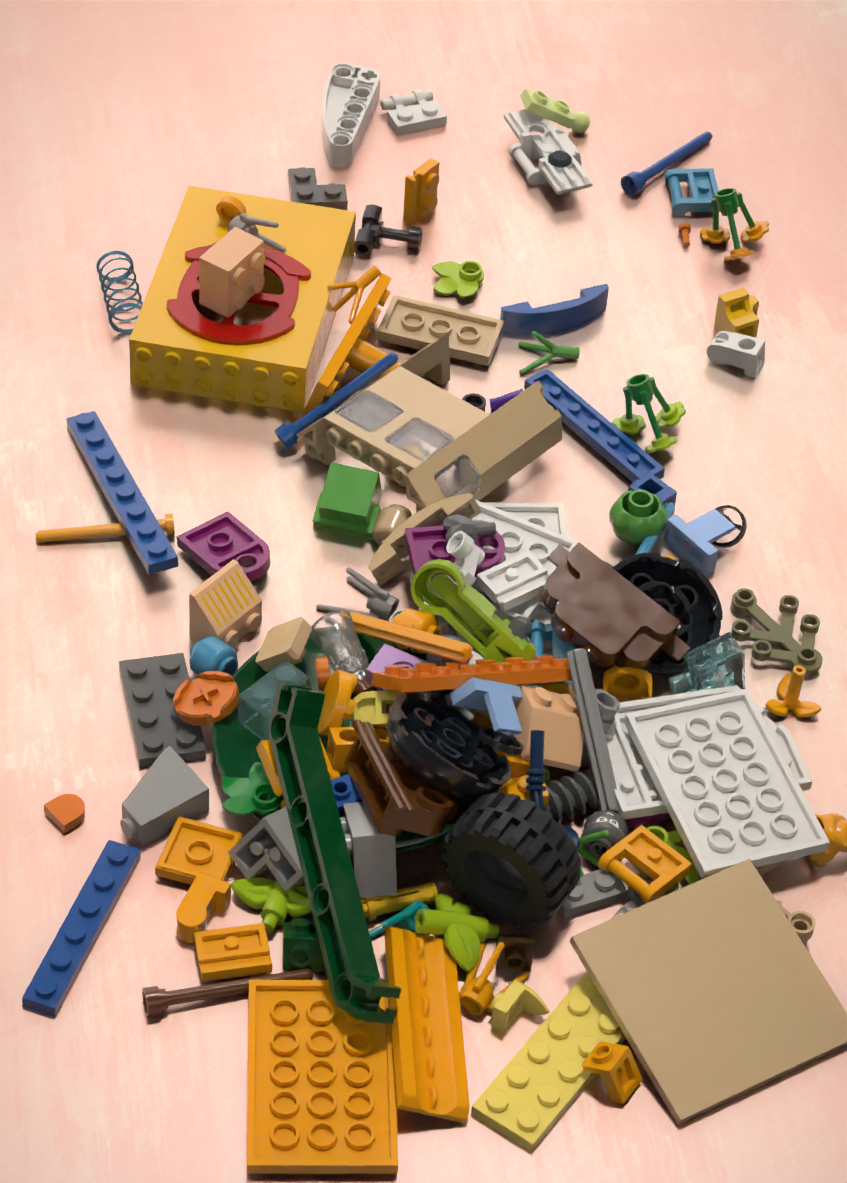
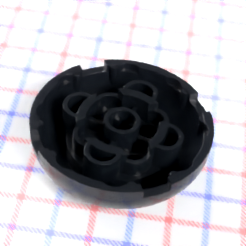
[613,552,723,674]
[387,692,512,801]

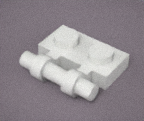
[380,89,447,135]

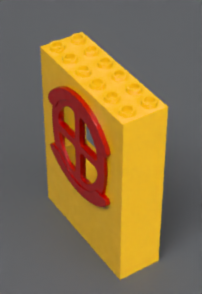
[129,185,356,413]

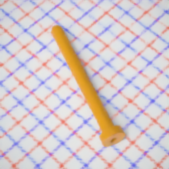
[35,513,175,543]

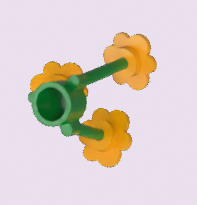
[700,188,770,261]

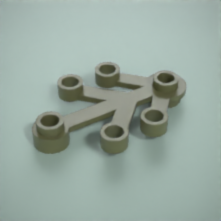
[730,588,823,676]

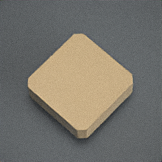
[255,616,313,672]

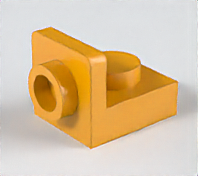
[582,1041,642,1104]

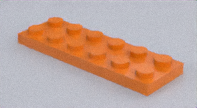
[372,655,572,693]

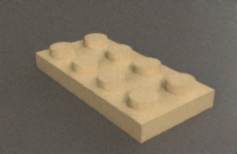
[376,295,505,366]

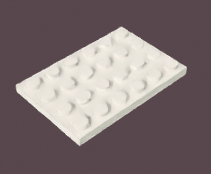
[624,688,830,879]

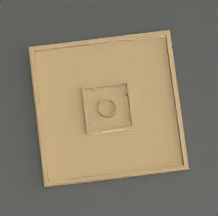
[569,859,847,1125]

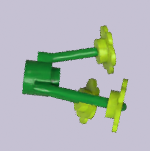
[612,374,686,453]

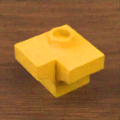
[713,288,760,338]

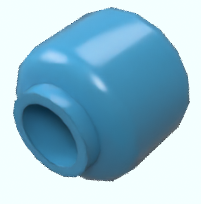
[189,636,238,677]

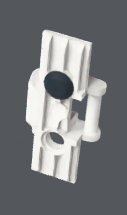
[504,109,593,195]

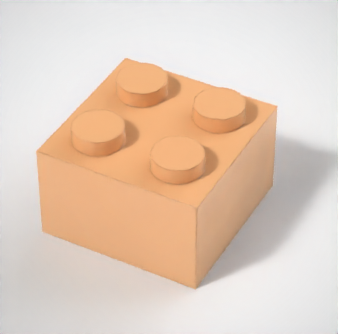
[199,227,265,318]

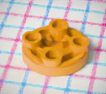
[318,670,357,737]

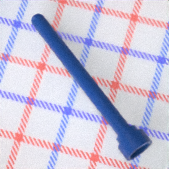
[621,131,712,196]
[274,352,399,450]

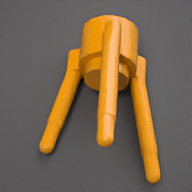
[459,942,530,1015]

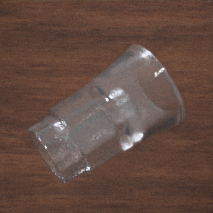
[310,610,369,681]

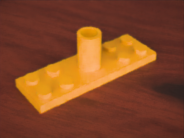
[300,273,400,418]

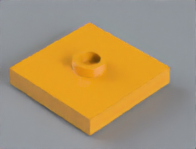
[155,816,243,885]

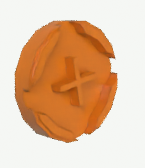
[173,671,240,726]

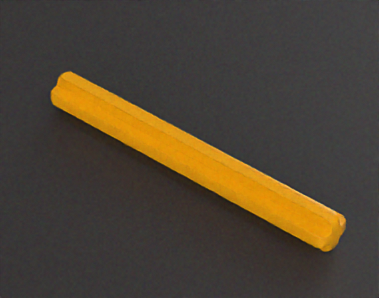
[343,612,473,663]

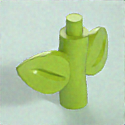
[231,877,311,933]
[414,893,499,973]

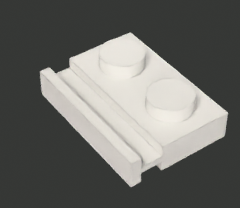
[476,551,549,612]

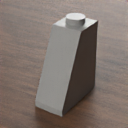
[120,746,209,848]

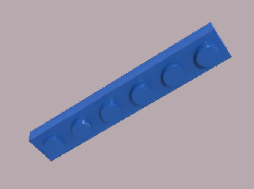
[524,368,665,482]
[22,839,141,1017]

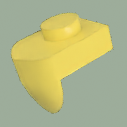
[490,980,550,1034]

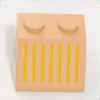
[189,559,262,648]

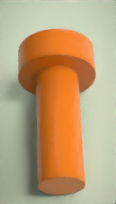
[678,223,691,247]

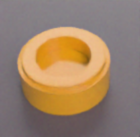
[216,196,246,224]

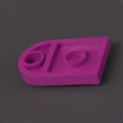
[176,511,271,582]
[404,525,505,581]

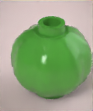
[609,490,668,545]

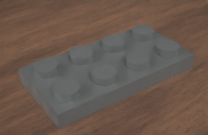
[119,653,206,768]

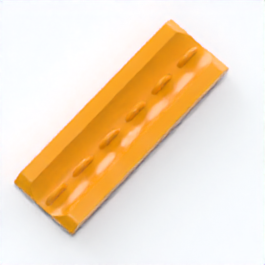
[384,926,470,1123]

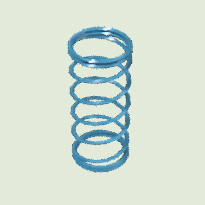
[96,250,143,334]

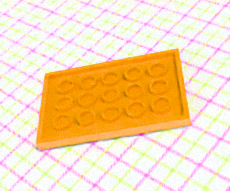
[247,980,398,1174]

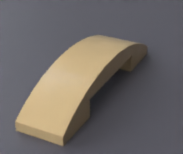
[368,493,481,586]

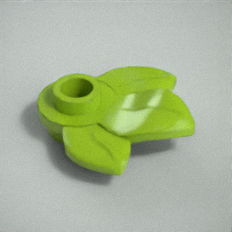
[432,261,484,298]

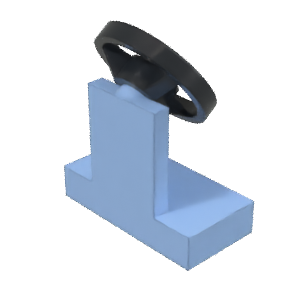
[664,505,747,577]
[449,678,524,755]

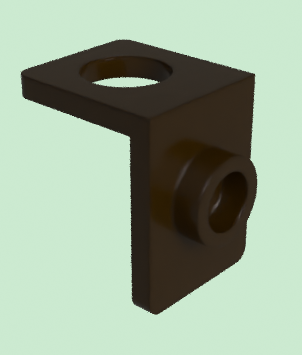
[496,934,535,972]

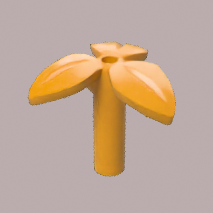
[765,665,822,718]

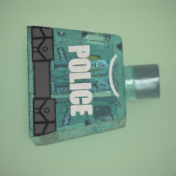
[669,632,745,694]

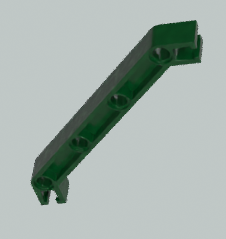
[268,682,402,1024]

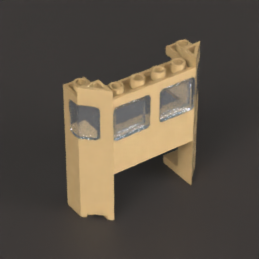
[296,333,562,513]

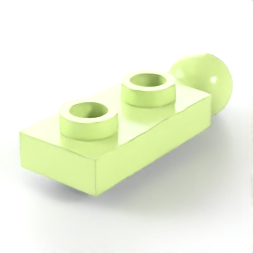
[519,88,590,133]

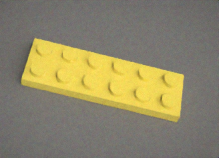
[471,971,626,1152]

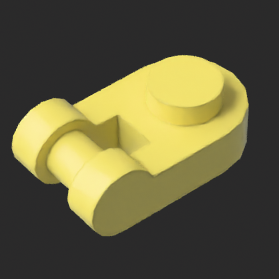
[352,690,401,727]

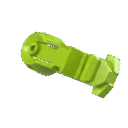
[410,559,537,662]

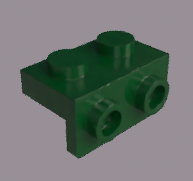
[283,918,326,972]

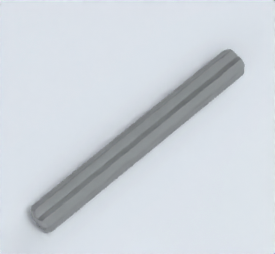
[567,648,618,812]

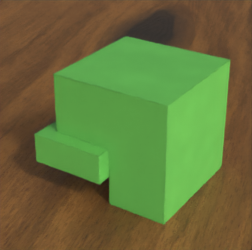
[312,462,382,539]

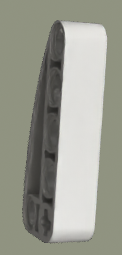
[322,63,381,168]

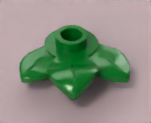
[222,762,283,816]

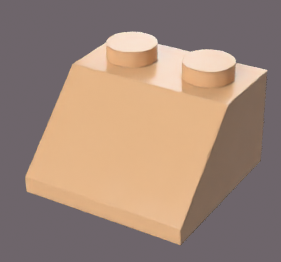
[513,684,584,772]

